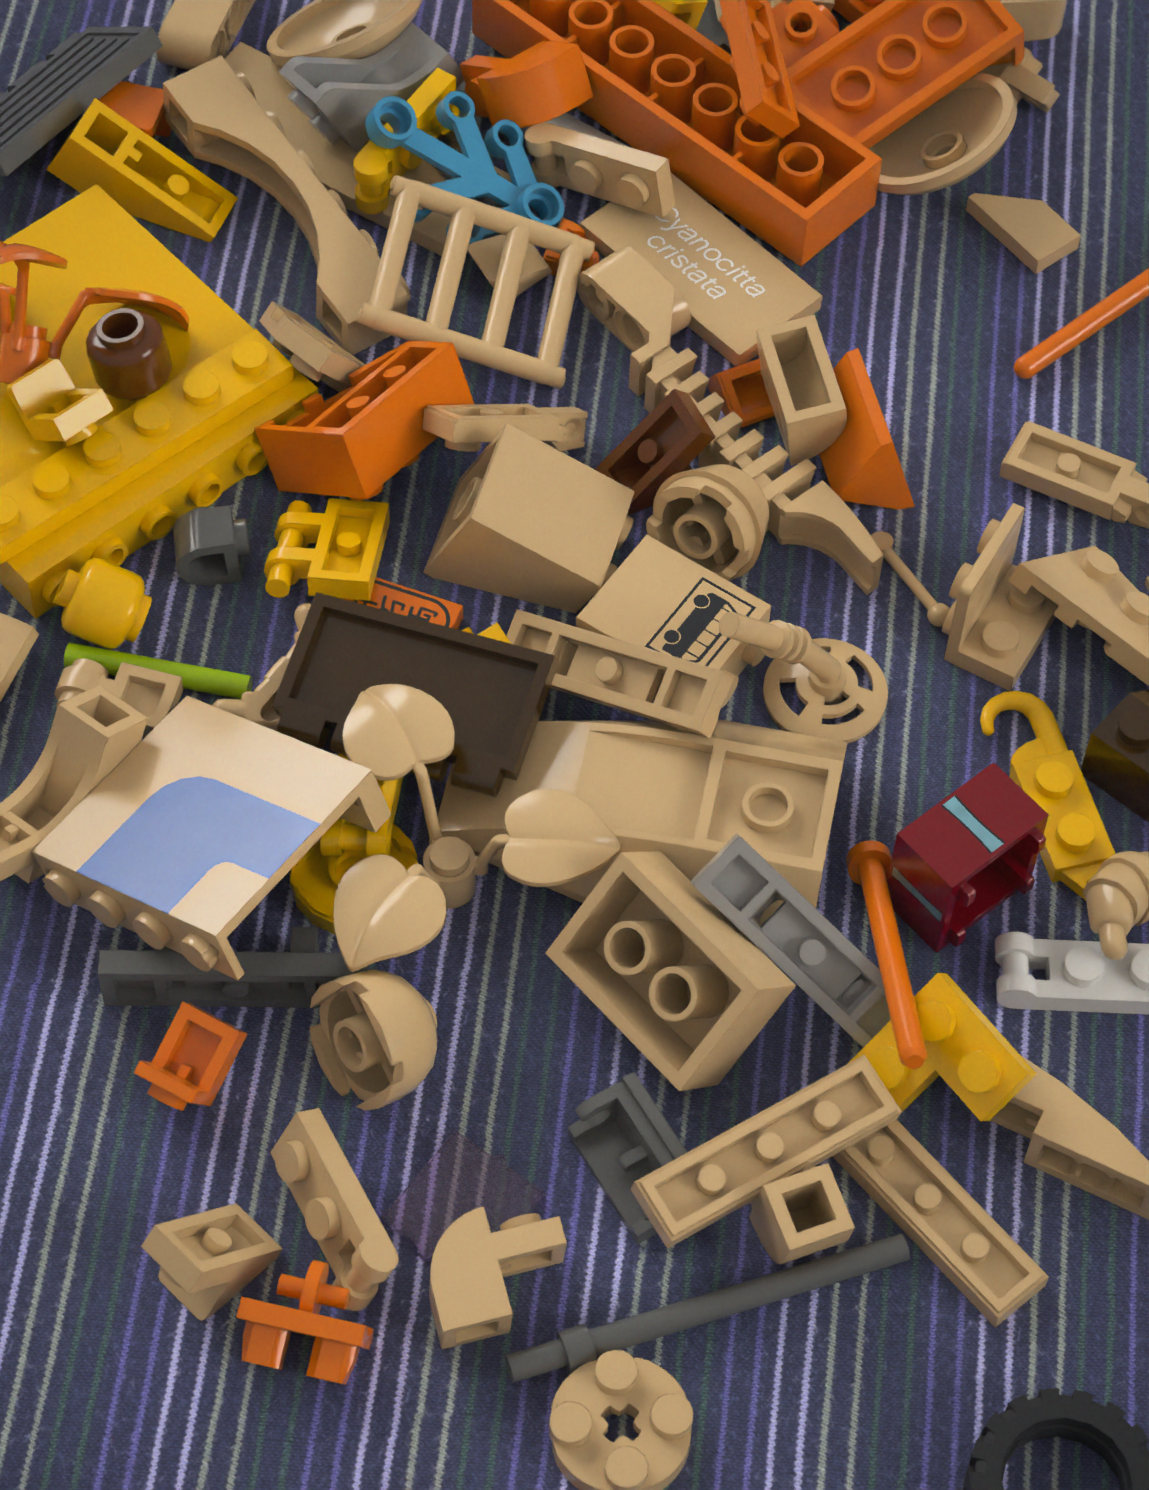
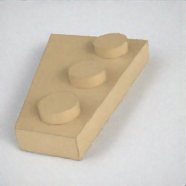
[1008,546,1149,686]

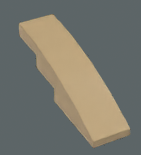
[972,1056,1149,1220]

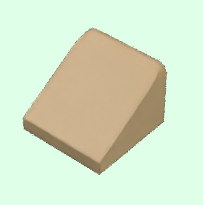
[467,234,552,297]

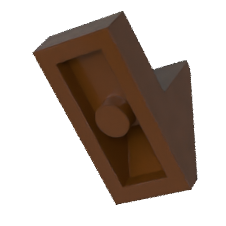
[594,389,716,515]

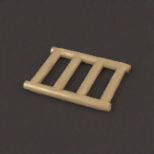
[356,175,595,389]

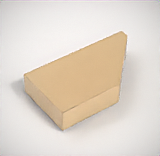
[966,193,1081,274]

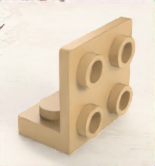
[942,503,1059,691]

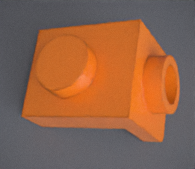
[134,1001,248,1111]

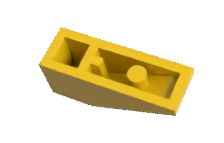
[46,98,238,243]

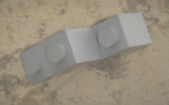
[278,23,464,152]

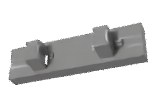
[690,833,891,1047]

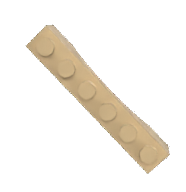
[163,55,411,355]

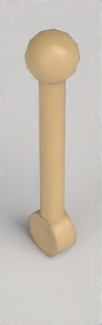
[871,531,950,627]

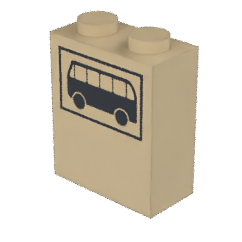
[576,535,771,708]

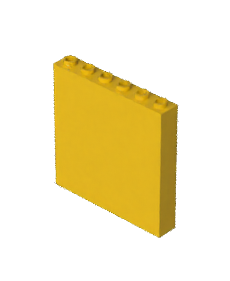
[0,184,319,619]

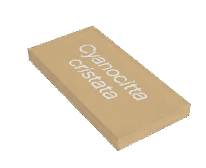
[580,173,822,367]

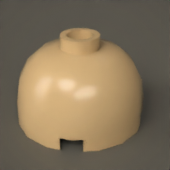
[310,969,438,1111]

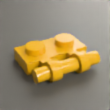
[264,498,390,601]

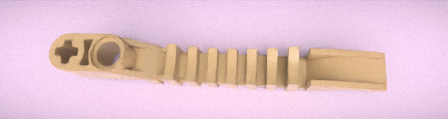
[577,246,884,595]

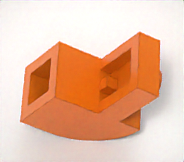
[459,40,594,128]

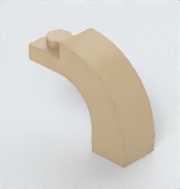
[0,685,148,884]

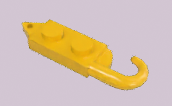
[980,691,1115,901]

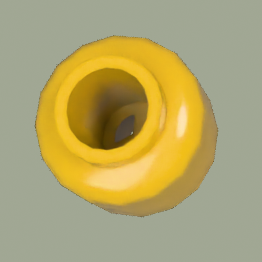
[53,557,152,650]

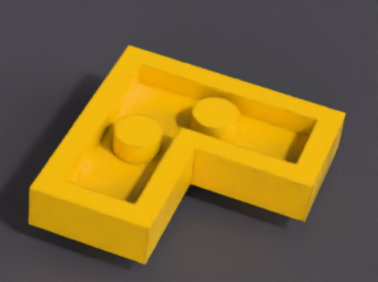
[848,973,1037,1121]

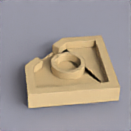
[259,301,366,392]

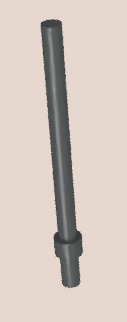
[505,1234,910,1383]

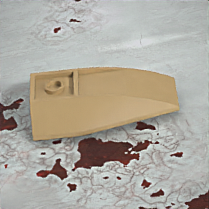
[438,720,847,961]

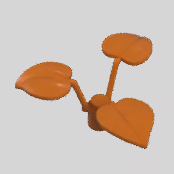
[0,241,190,384]

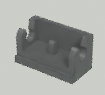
[568,1072,687,1244]

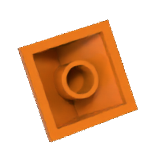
[819,348,915,510]

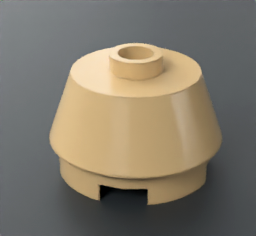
[646,464,769,581]

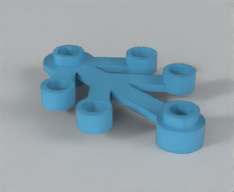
[365,91,564,251]

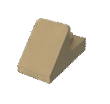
[141,1203,283,1321]

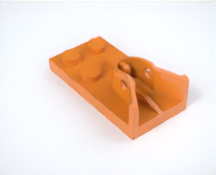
[786,0,1024,149]

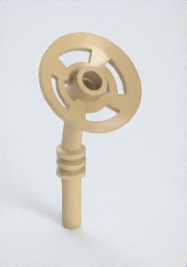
[719,611,888,744]

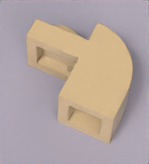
[749,1163,855,1265]
[429,1206,567,1350]

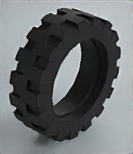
[963,1388,1149,1490]

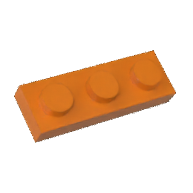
[719,0,800,138]

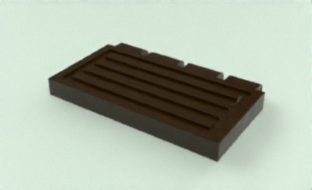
[272,592,558,797]

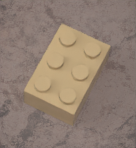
[545,851,796,1091]

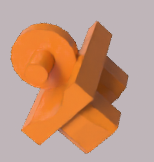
[236,1260,374,1385]

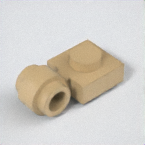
[54,659,183,737]

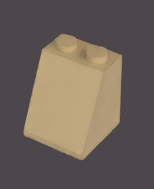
[423,423,635,613]

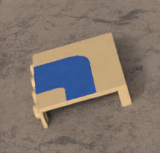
[32,696,392,980]

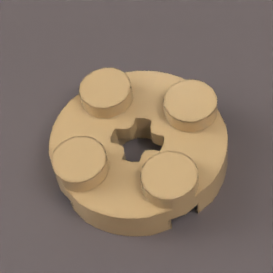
[549,1350,693,1490]

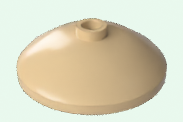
[267,0,422,67]
[869,72,1017,195]

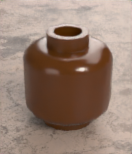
[86,308,172,400]

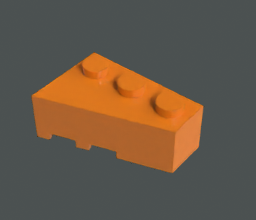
[254,340,475,501]

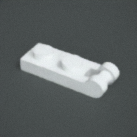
[995,932,1149,1015]

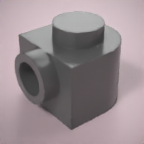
[173,505,251,586]

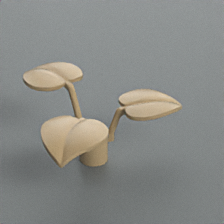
[333,684,620,972]

